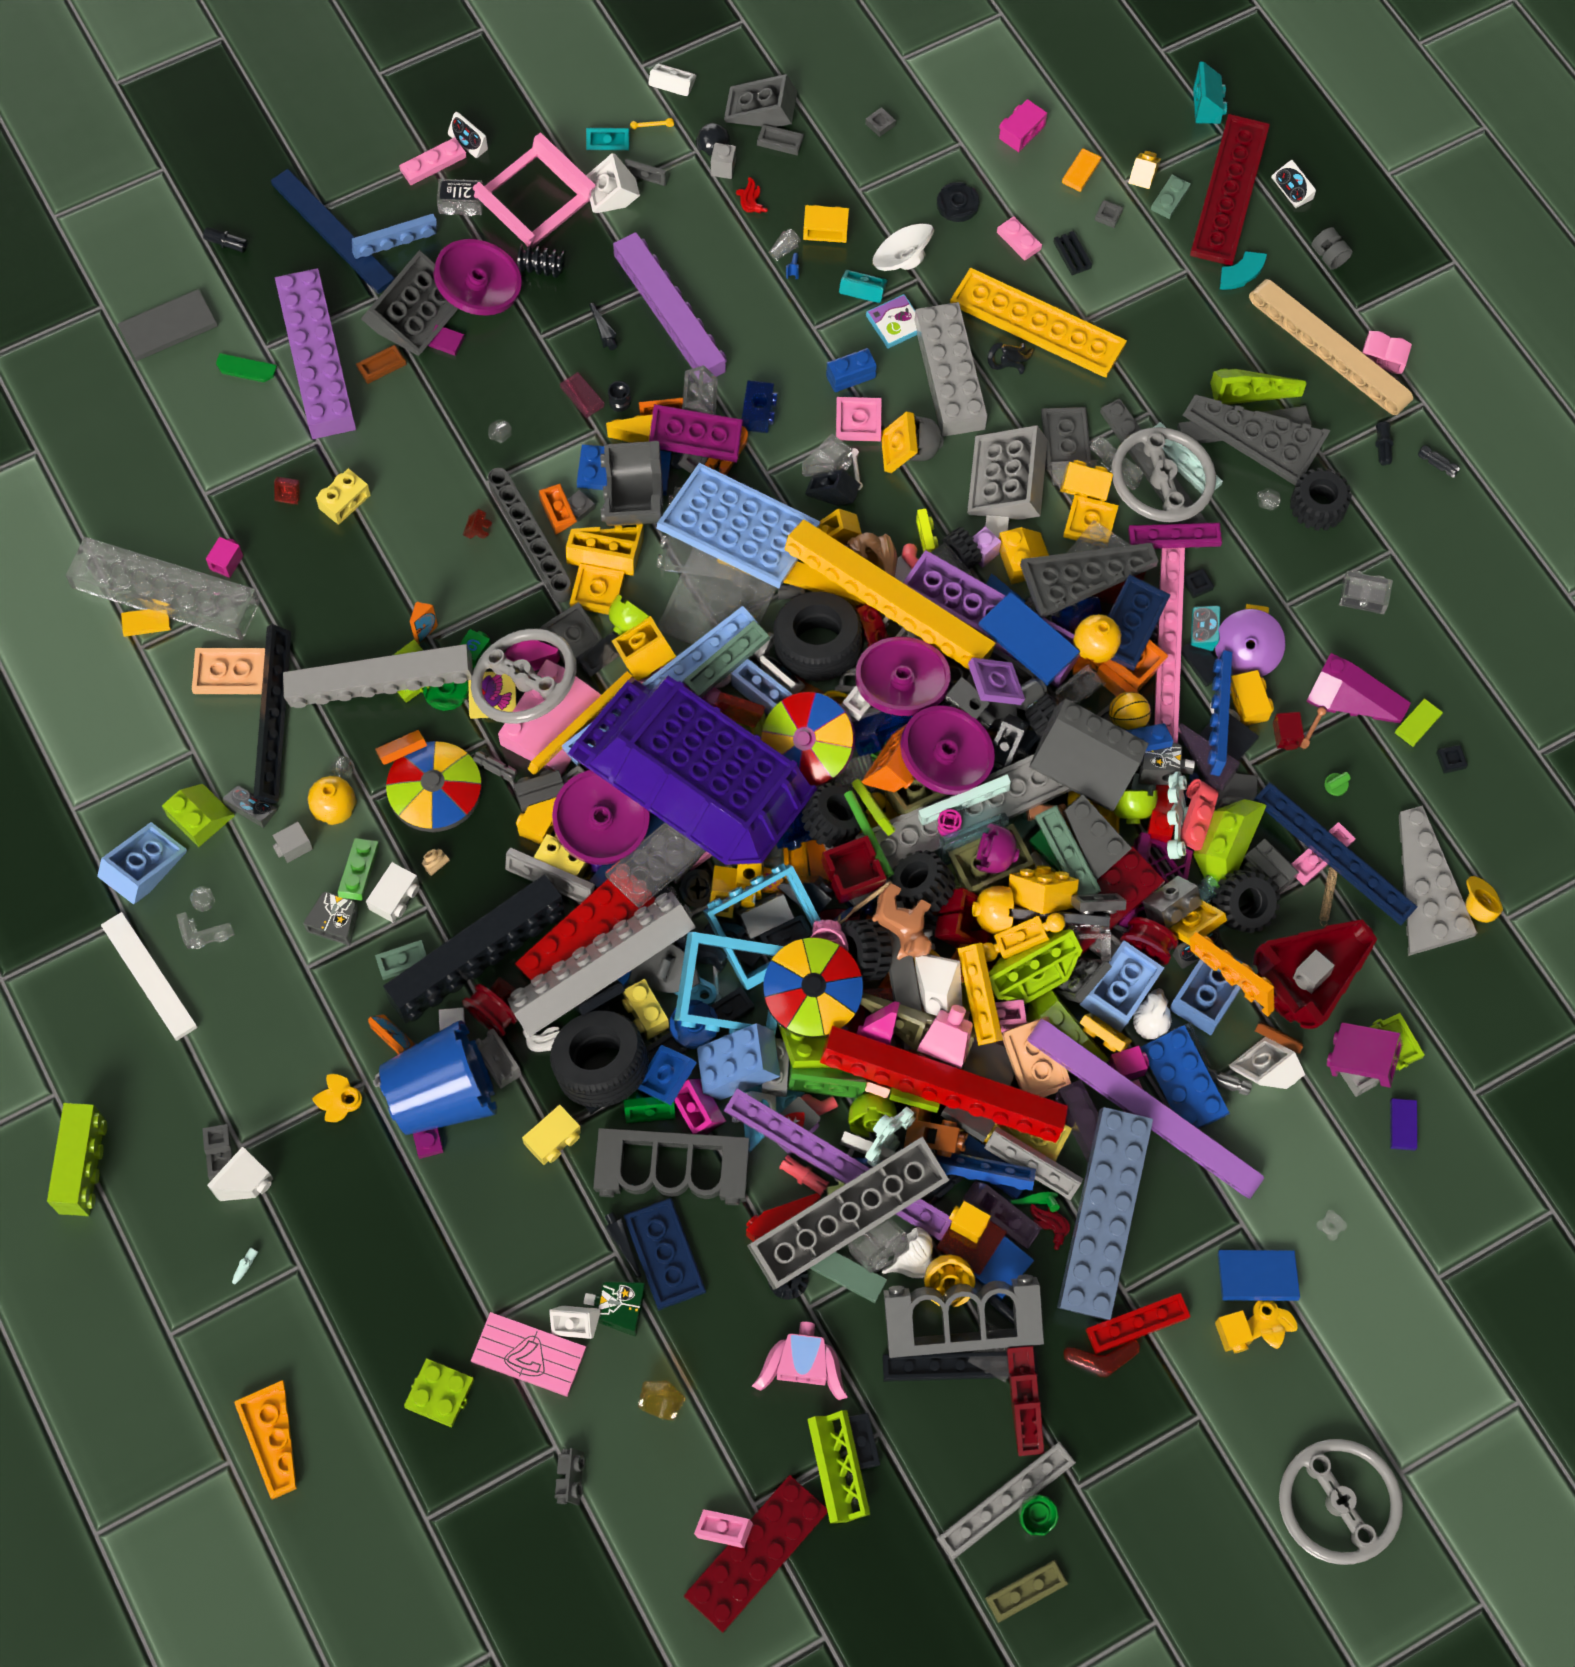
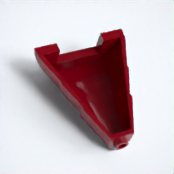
[1253,919,1377,1029]

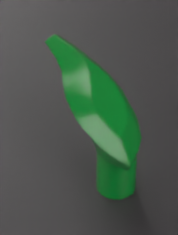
[1011,1192,1060,1212]

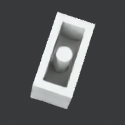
[366,862,420,923]

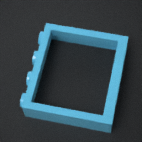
[703,863,820,990]
[674,932,784,1035]

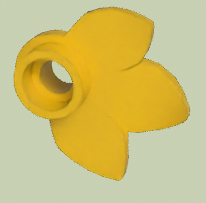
[312,1074,362,1122]
[1247,1301,1298,1349]

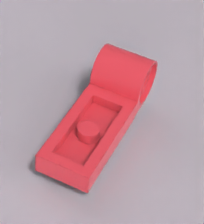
[1181,779,1218,851]

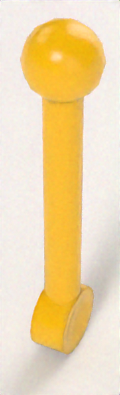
[630,118,674,130]

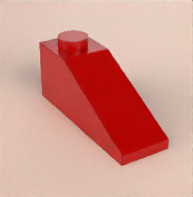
[1146,785,1174,843]
[746,1193,821,1242]

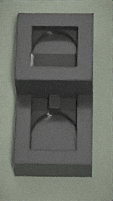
[203,1124,233,1181]

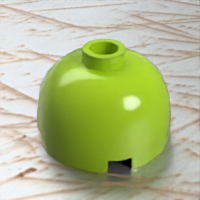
[608,594,655,635]
[1113,789,1158,824]
[848,1092,898,1137]

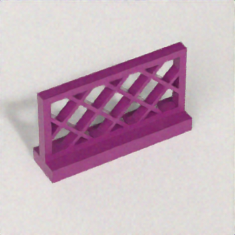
[1117,832,1193,928]

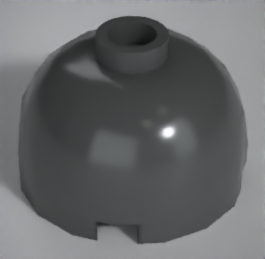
[909,416,943,461]

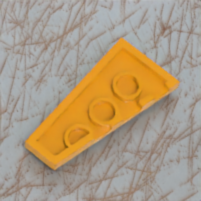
[1190,932,1274,1017]
[234,1380,297,1500]

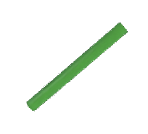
[844,791,894,878]

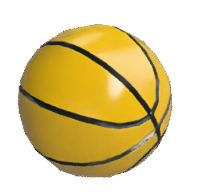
[1109,692,1151,730]

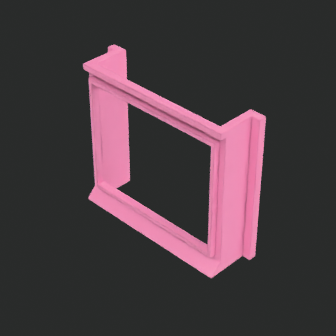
[473,132,596,248]

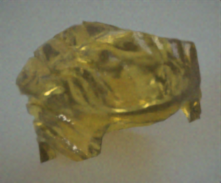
[638,1381,686,1420]

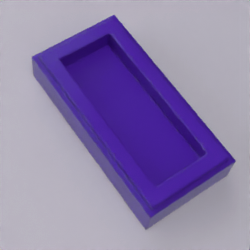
[1390,1098,1417,1151]

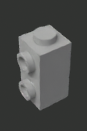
[762,1038,789,1097]

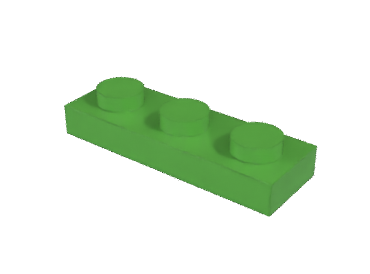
[338,838,379,901]

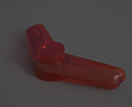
[1064,1340,1140,1377]

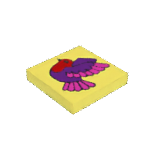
[468,672,517,719]

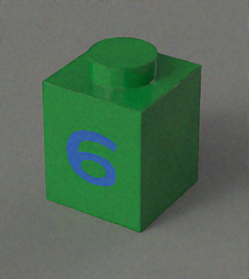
[459,629,491,669]

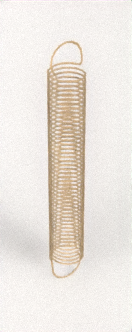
[1319,867,1338,926]

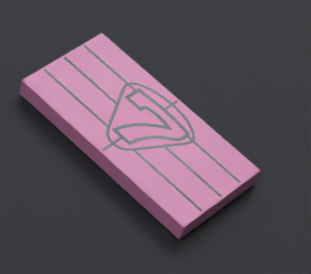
[471,1312,586,1397]

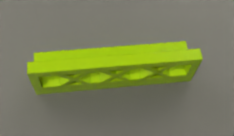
[807,1410,870,1523]

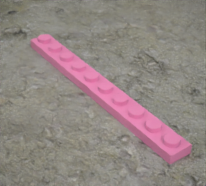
[1154,548,1185,744]

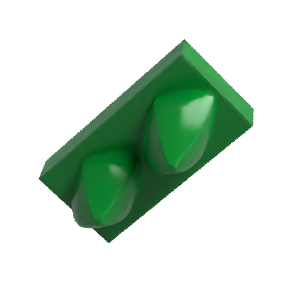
[624,1089,676,1123]

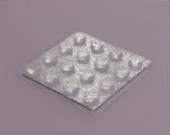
[658,547,777,645]

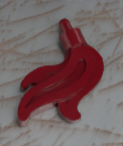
[1030,1204,1070,1250]

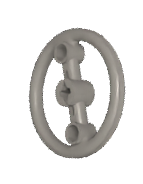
[1112,427,1216,522]
[471,629,576,724]
[1279,1439,1403,1565]

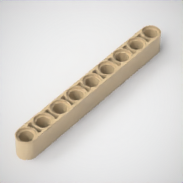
[1249,279,1413,415]

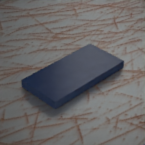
[1108,574,1170,671]
[624,1198,706,1311]

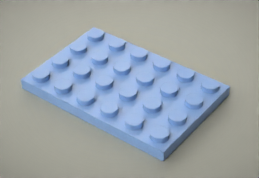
[656,463,820,589]

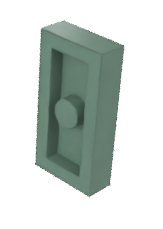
[1151,175,1191,219]
[375,940,427,980]

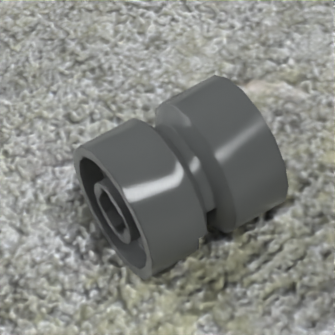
[1311,227,1353,269]

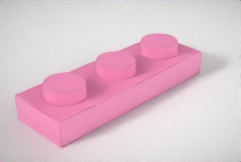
[399,137,466,185]
[1291,822,1355,886]

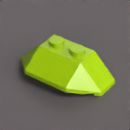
[1193,799,1266,888]
[989,929,1083,1004]
[1026,989,1109,1074]

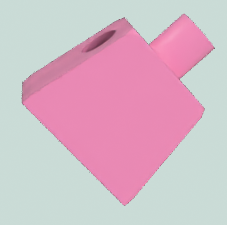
[917,1005,973,1068]

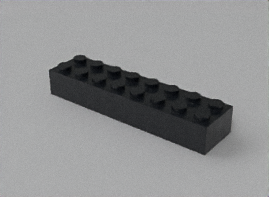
[383,874,565,1024]

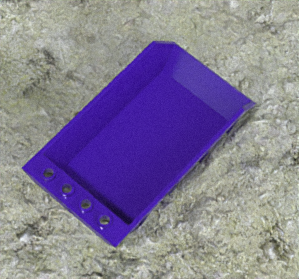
[568,675,817,865]

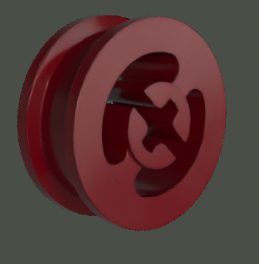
[1120,917,1178,965]
[462,984,518,1037]

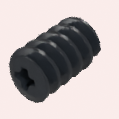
[517,244,565,278]

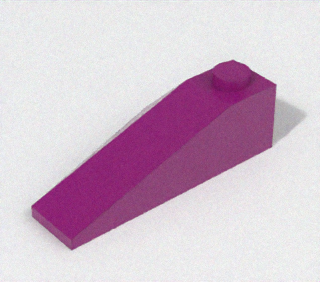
[1306,653,1411,723]

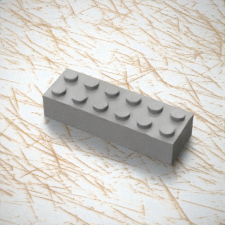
[914,302,987,436]

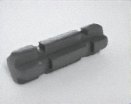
[473,751,517,782]
[1207,1068,1252,1095]

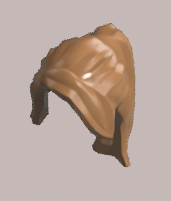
[847,532,898,578]

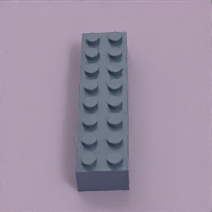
[1057,1107,1153,1320]

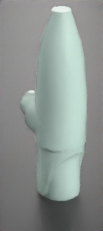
[232,1247,258,1284]

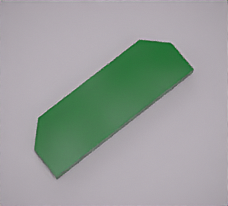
[216,353,277,382]

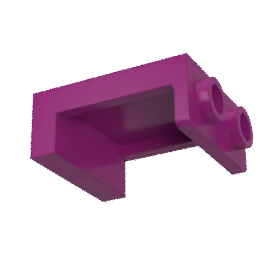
[1327,1023,1403,1088]

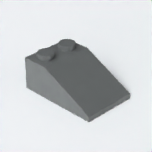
[724,74,797,127]

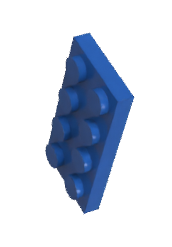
[577,444,671,495]
[1140,1025,1230,1129]

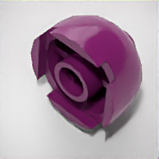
[976,823,1020,874]

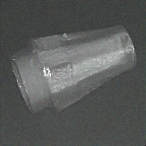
[769,229,801,261]

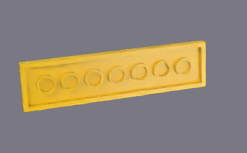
[950,268,1127,378]

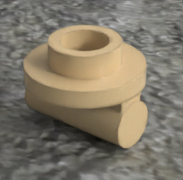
[422,849,450,876]

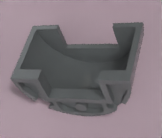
[600,441,664,526]

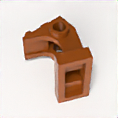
[904,1107,968,1157]

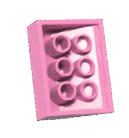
[498,659,601,776]

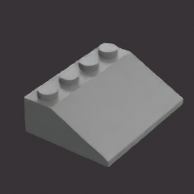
[967,425,1048,520]

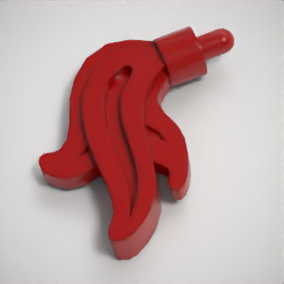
[736,177,768,213]

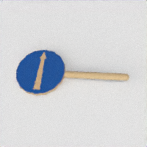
[833,881,892,924]

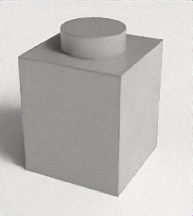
[711,143,736,179]
[272,822,313,863]
[1293,950,1335,994]

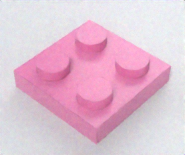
[836,397,881,441]

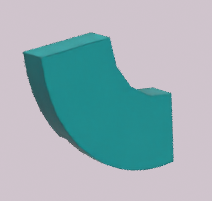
[1219,251,1267,290]

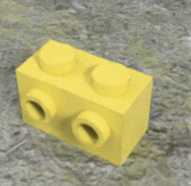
[316,468,371,525]
[534,834,590,879]
[622,979,669,1040]
[522,1105,581,1165]

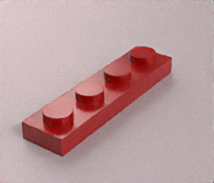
[1086,1293,1191,1354]

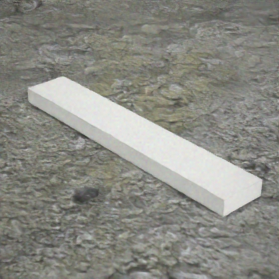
[101,912,198,1041]

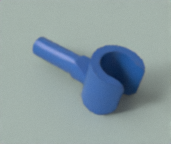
[786,253,799,279]

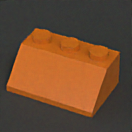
[1088,639,1168,691]
[861,724,915,792]

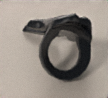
[988,343,1034,374]

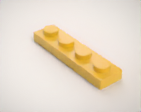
[958,943,1003,1046]

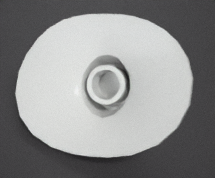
[873,224,934,271]

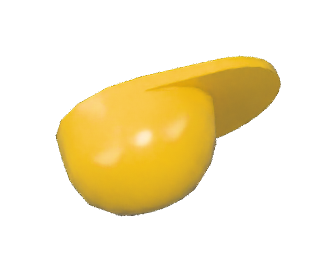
[1465,876,1503,923]

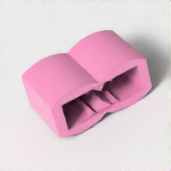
[1362,331,1412,374]

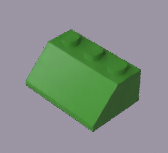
[787,1062,866,1099]

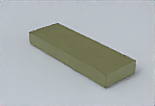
[985,1560,1068,1623]

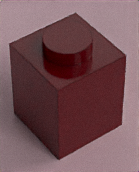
[1273,712,1304,750]

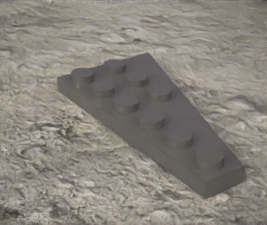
[1182,395,1331,485]
[1020,543,1158,618]

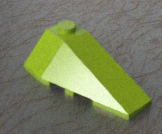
[1210,369,1306,405]

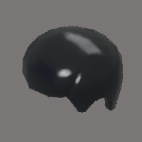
[695,123,730,156]

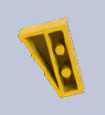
[566,524,644,576]

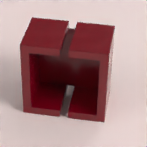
[821,835,887,904]
[934,888,991,948]

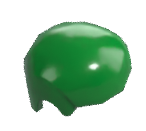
[1018,1495,1059,1536]

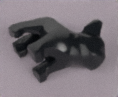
[674,916,746,974]

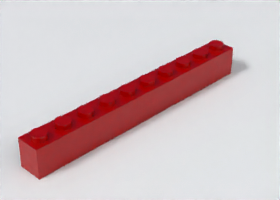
[820,1026,1068,1143]

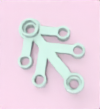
[1167,771,1189,859]
[865,1107,915,1167]

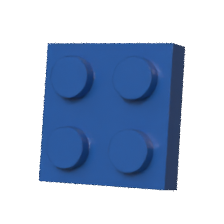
[638,1045,697,1105]

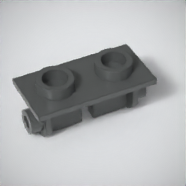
[555,1448,585,1505]

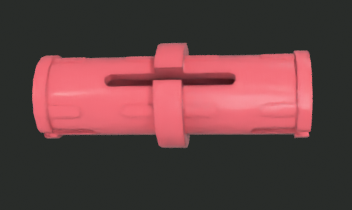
[779,1155,830,1196]

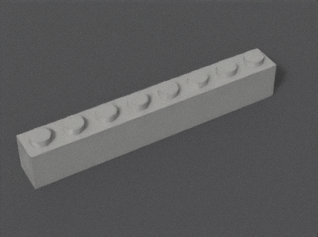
[283,644,473,708]

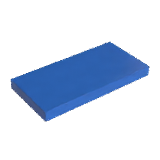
[978,592,1080,686]

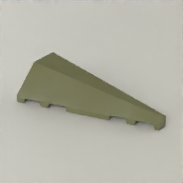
[860,992,976,1070]

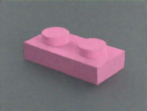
[997,216,1042,261]
[694,1509,753,1548]

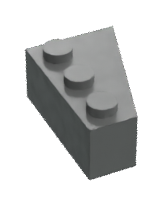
[1063,794,1132,880]

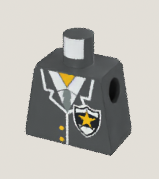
[1138,743,1195,785]
[303,888,358,946]

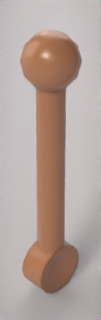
[1300,707,1327,749]

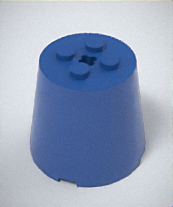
[379,1020,497,1135]

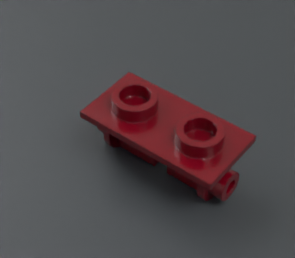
[855,604,889,647]

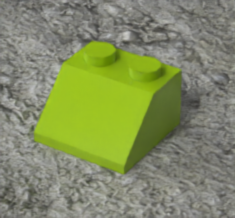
[162,784,235,847]

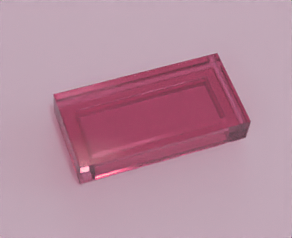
[560,372,604,418]

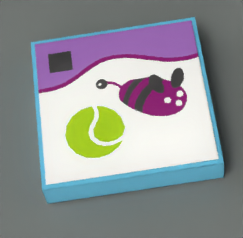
[866,294,917,348]

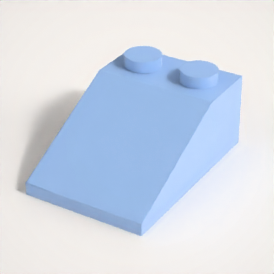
[97,822,187,905]
[1080,940,1164,1032]

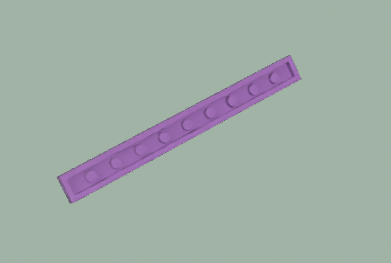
[724,1089,952,1241]

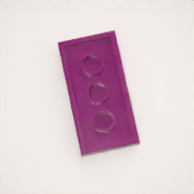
[649,404,743,462]

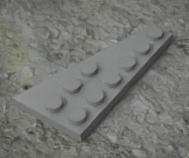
[1399,806,1477,956]

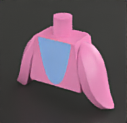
[752,1322,848,1400]

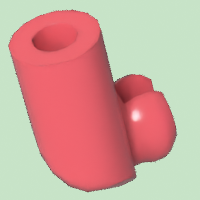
[901,543,919,569]
[801,1094,838,1116]

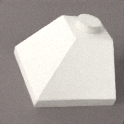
[586,153,640,213]
[915,954,962,1015]
[1229,1037,1305,1089]
[207,1147,273,1201]

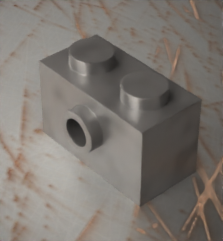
[1143,876,1202,929]

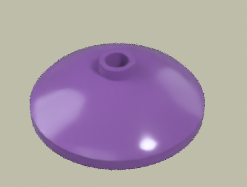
[1215,609,1285,677]

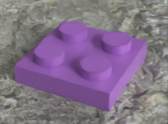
[968,658,1025,705]

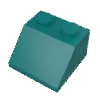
[1193,62,1227,124]

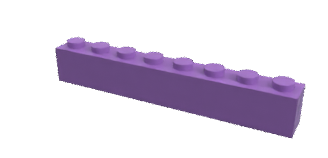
[613,232,727,383]

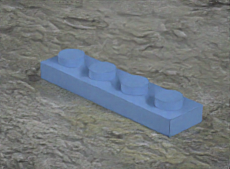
[352,214,436,259]

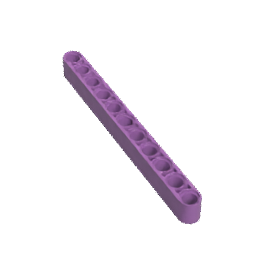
[1027,1019,1264,1199]

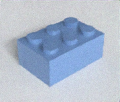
[1170,949,1253,1035]
[697,1023,781,1100]

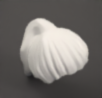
[1133,988,1172,1040]
[882,1227,933,1278]

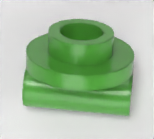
[1324,772,1351,796]

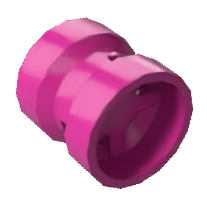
[938,809,962,839]

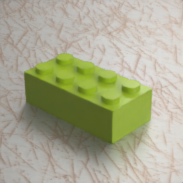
[47,1103,107,1216]

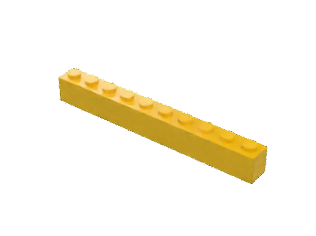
[784,519,995,670]

